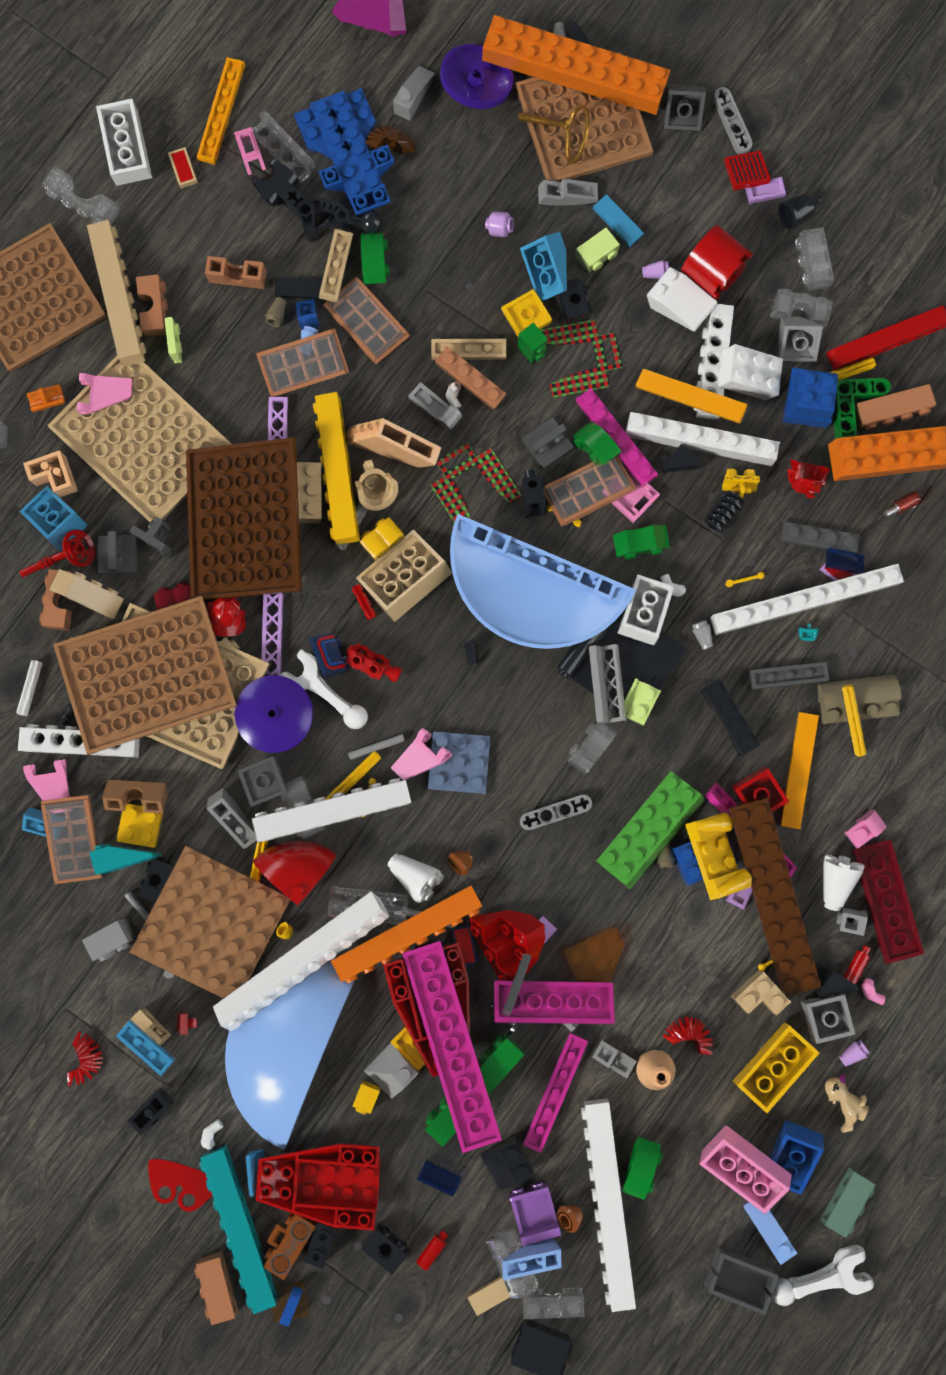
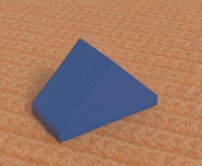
[296,299,320,330]

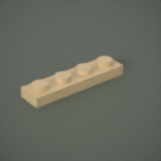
[319,229,353,302]
[431,339,506,360]

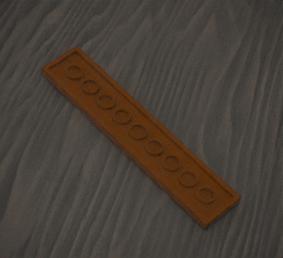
[729,797,821,996]

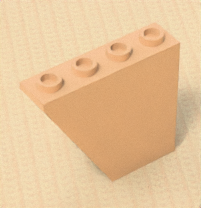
[346,418,441,468]

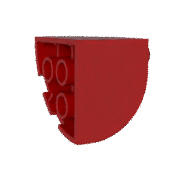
[253,840,336,905]

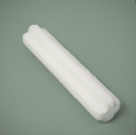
[17,660,42,716]

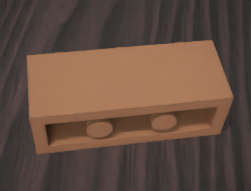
[195,1251,238,1325]

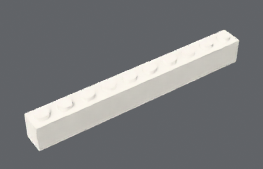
[710,564,904,635]
[213,891,389,1031]
[581,1098,636,1312]

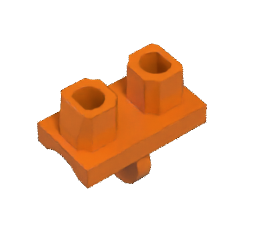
[26,384,65,413]

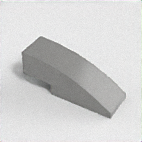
[538,179,598,205]

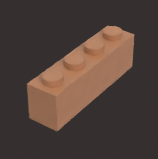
[435,346,506,411]
[855,384,936,431]

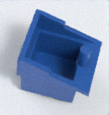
[782,368,838,428]

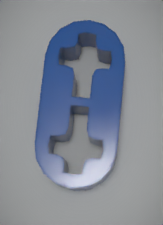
[279,1286,303,1327]

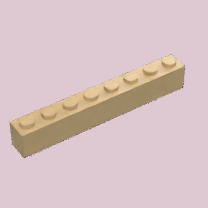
[87,220,147,367]

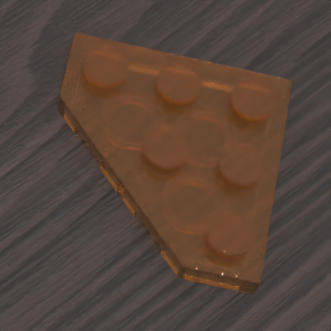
[563,926,624,983]

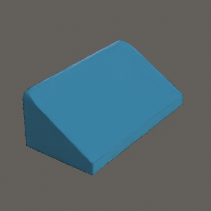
[22,808,65,839]
[246,1150,265,1197]

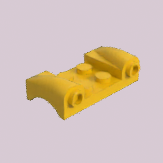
[685,812,752,900]

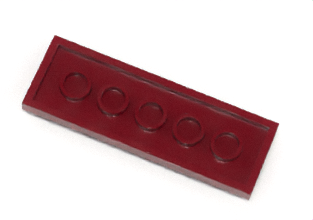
[852,839,924,964]

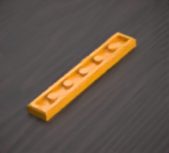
[197,57,245,165]
[635,369,748,424]
[780,712,819,830]

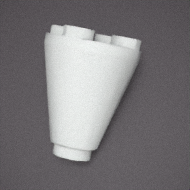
[388,853,444,903]
[823,855,865,911]

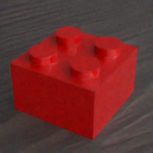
[731,766,789,812]

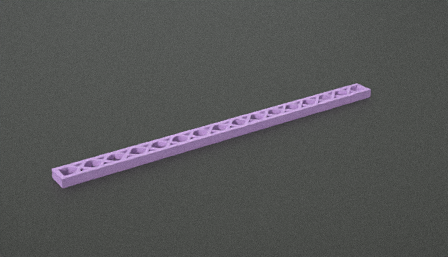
[262,397,289,676]

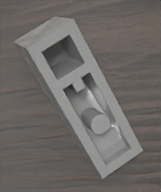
[393,66,435,121]
[207,788,257,849]

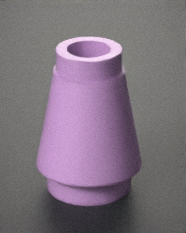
[642,260,669,279]
[839,1040,870,1067]

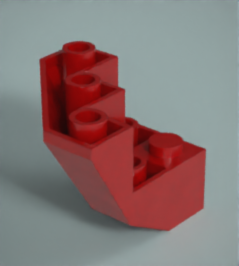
[470,910,545,981]

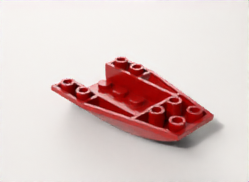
[383,943,470,1077]
[256,1143,381,1230]

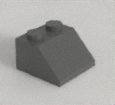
[664,84,706,131]

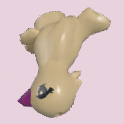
[825,1075,869,1132]

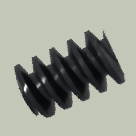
[704,490,744,534]

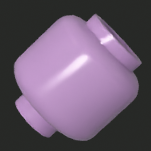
[485,211,514,237]

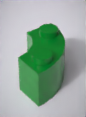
[361,233,390,284]
[573,422,621,466]
[613,525,670,560]
[621,1137,663,1200]

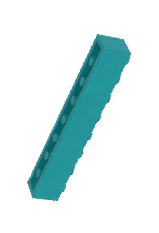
[199,1145,279,1314]

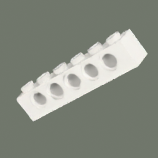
[693,304,734,420]
[18,724,140,758]

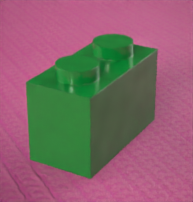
[518,322,548,364]

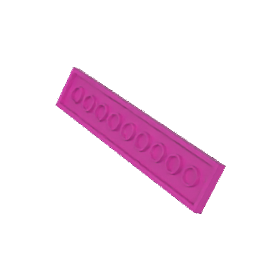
[402,941,502,1153]

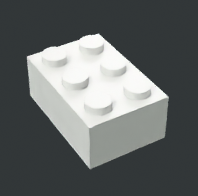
[718,344,783,401]
[618,575,674,645]

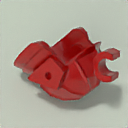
[787,459,830,499]
[207,597,246,637]

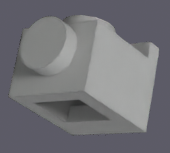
[836,907,868,936]

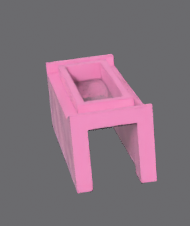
[234,127,266,175]

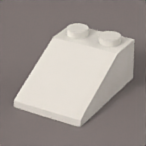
[647,267,717,331]

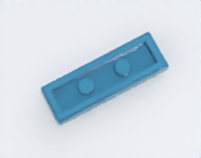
[593,194,644,248]
[116,1020,176,1076]

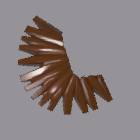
[366,125,415,154]

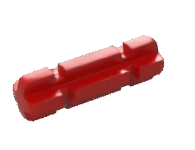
[352,584,376,620]

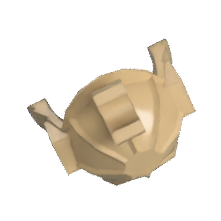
[354,460,398,511]

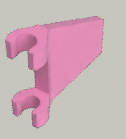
[77,373,133,414]
[391,728,453,780]
[23,759,73,814]

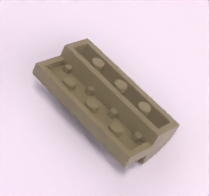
[817,675,902,724]

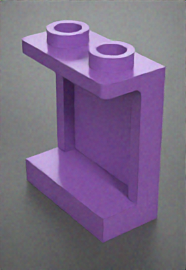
[509,1181,561,1246]

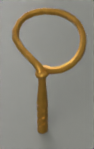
[518,104,590,165]

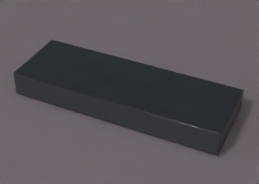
[275,277,324,300]

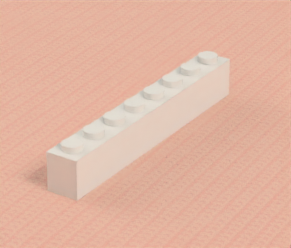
[626,412,780,466]
[252,778,411,843]

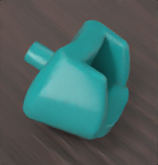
[798,623,819,641]

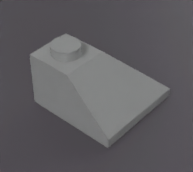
[779,317,823,362]
[364,1043,419,1099]

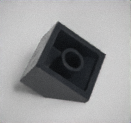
[480,1134,535,1190]

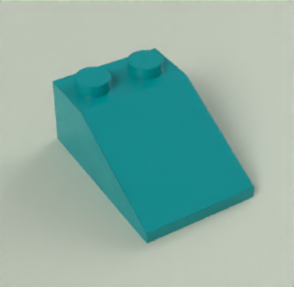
[89,843,162,875]

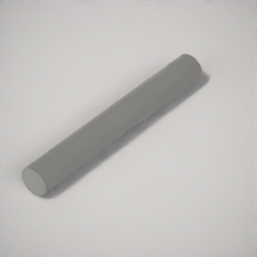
[348,734,405,760]

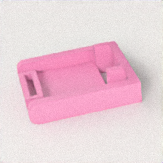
[601,466,660,523]

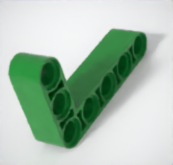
[833,378,891,439]

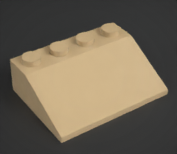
[356,530,452,622]

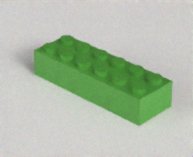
[597,771,704,889]

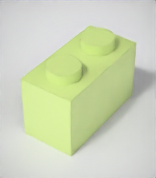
[575,228,620,273]

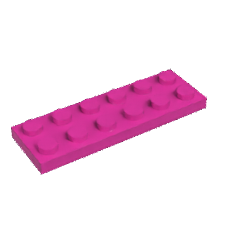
[494,981,615,1024]

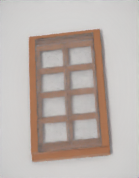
[323,277,410,365]
[256,328,349,397]
[543,455,636,527]
[41,794,102,884]

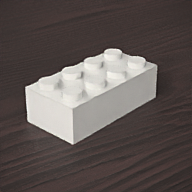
[96,99,152,186]

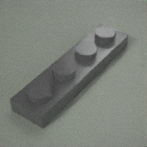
[780,522,860,554]
[749,662,829,690]

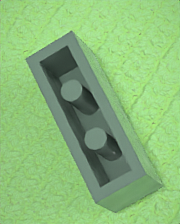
[820,1167,875,1238]

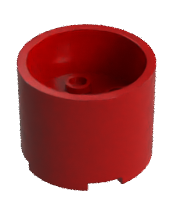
[681,225,753,300]

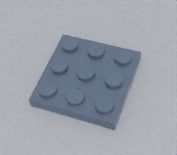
[428,732,490,794]

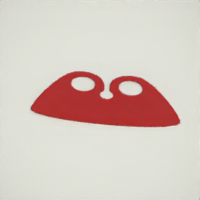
[148,1159,213,1212]

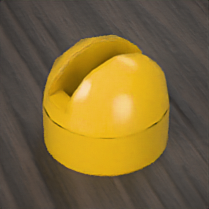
[276,922,294,939]

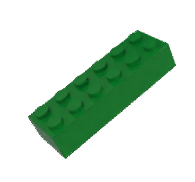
[425,1032,524,1147]

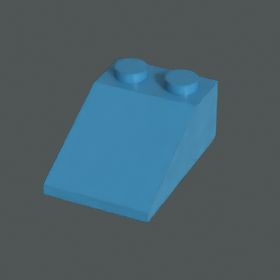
[520,232,567,302]
[19,486,87,551]

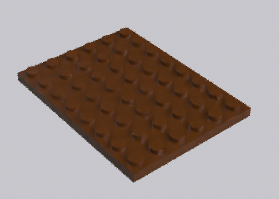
[186,437,302,600]

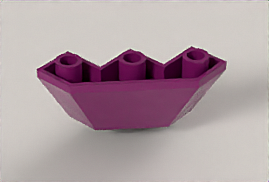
[332,0,406,37]

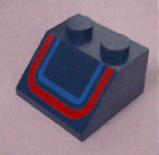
[309,633,349,679]

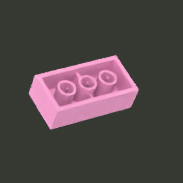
[699,1125,791,1214]

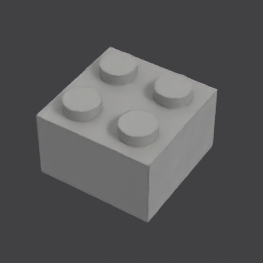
[82,918,137,962]
[801,994,855,1044]

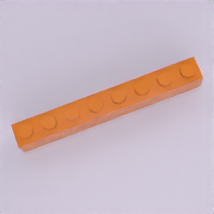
[331,886,482,984]

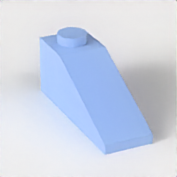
[743,1201,797,1265]
[502,1238,562,1281]

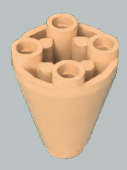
[636,1049,676,1090]

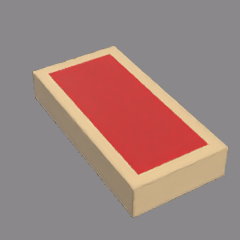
[168,147,198,189]

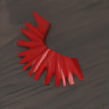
[662,1017,713,1055]
[67,1031,103,1086]

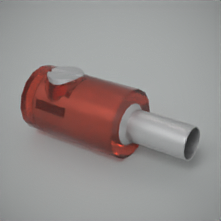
[884,491,921,517]

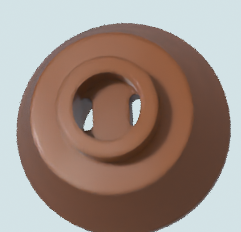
[448,850,473,875]
[557,1205,583,1233]

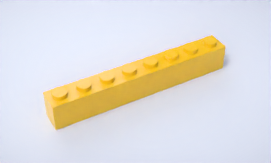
[313,392,360,545]

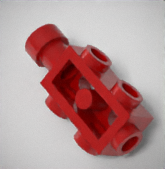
[346,643,403,683]

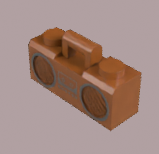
[263,1213,317,1280]

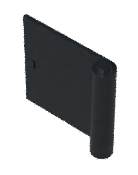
[557,610,688,723]

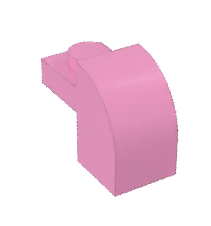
[844,810,887,848]

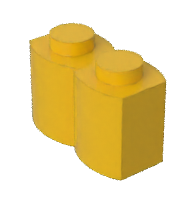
[360,517,404,561]

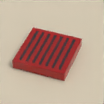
[724,150,771,191]

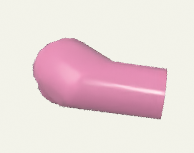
[861,978,886,1005]

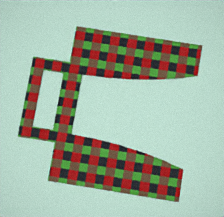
[540,319,622,398]
[430,443,522,523]

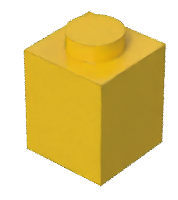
[353,1080,381,1115]

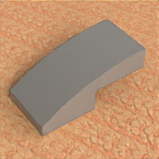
[592,1040,637,1078]

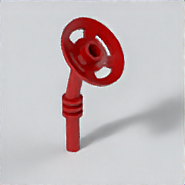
[19,529,96,578]

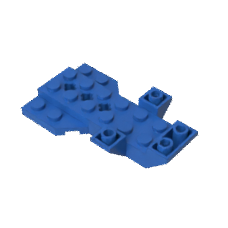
[294,88,394,216]

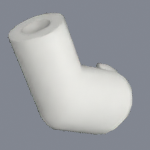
[445,381,461,409]
[660,574,686,597]
[201,1119,223,1150]

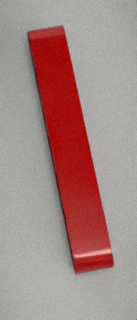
[826,305,946,371]

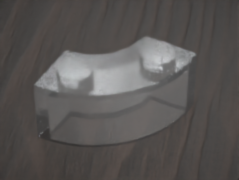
[567,723,618,775]

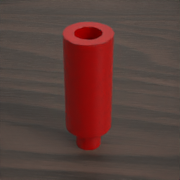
[843,945,871,985]
[416,1230,449,1271]

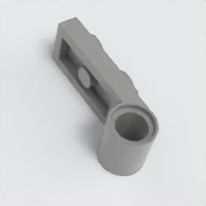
[408,382,462,431]

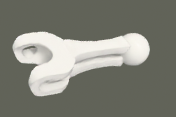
[280,649,368,729]
[770,1245,874,1306]

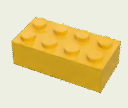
[733,1022,819,1113]

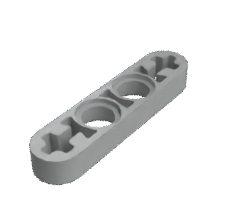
[713,87,753,155]
[520,795,592,830]

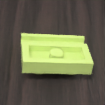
[165,317,182,363]
[618,679,661,726]

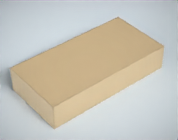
[467,1275,512,1316]

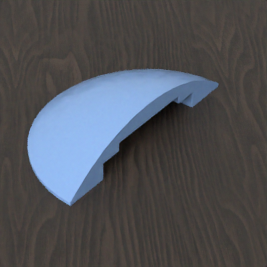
[450,514,636,649]
[225,958,355,1150]

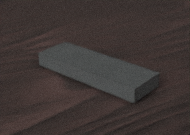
[502,954,532,1016]

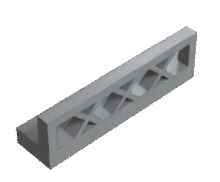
[589,644,626,724]

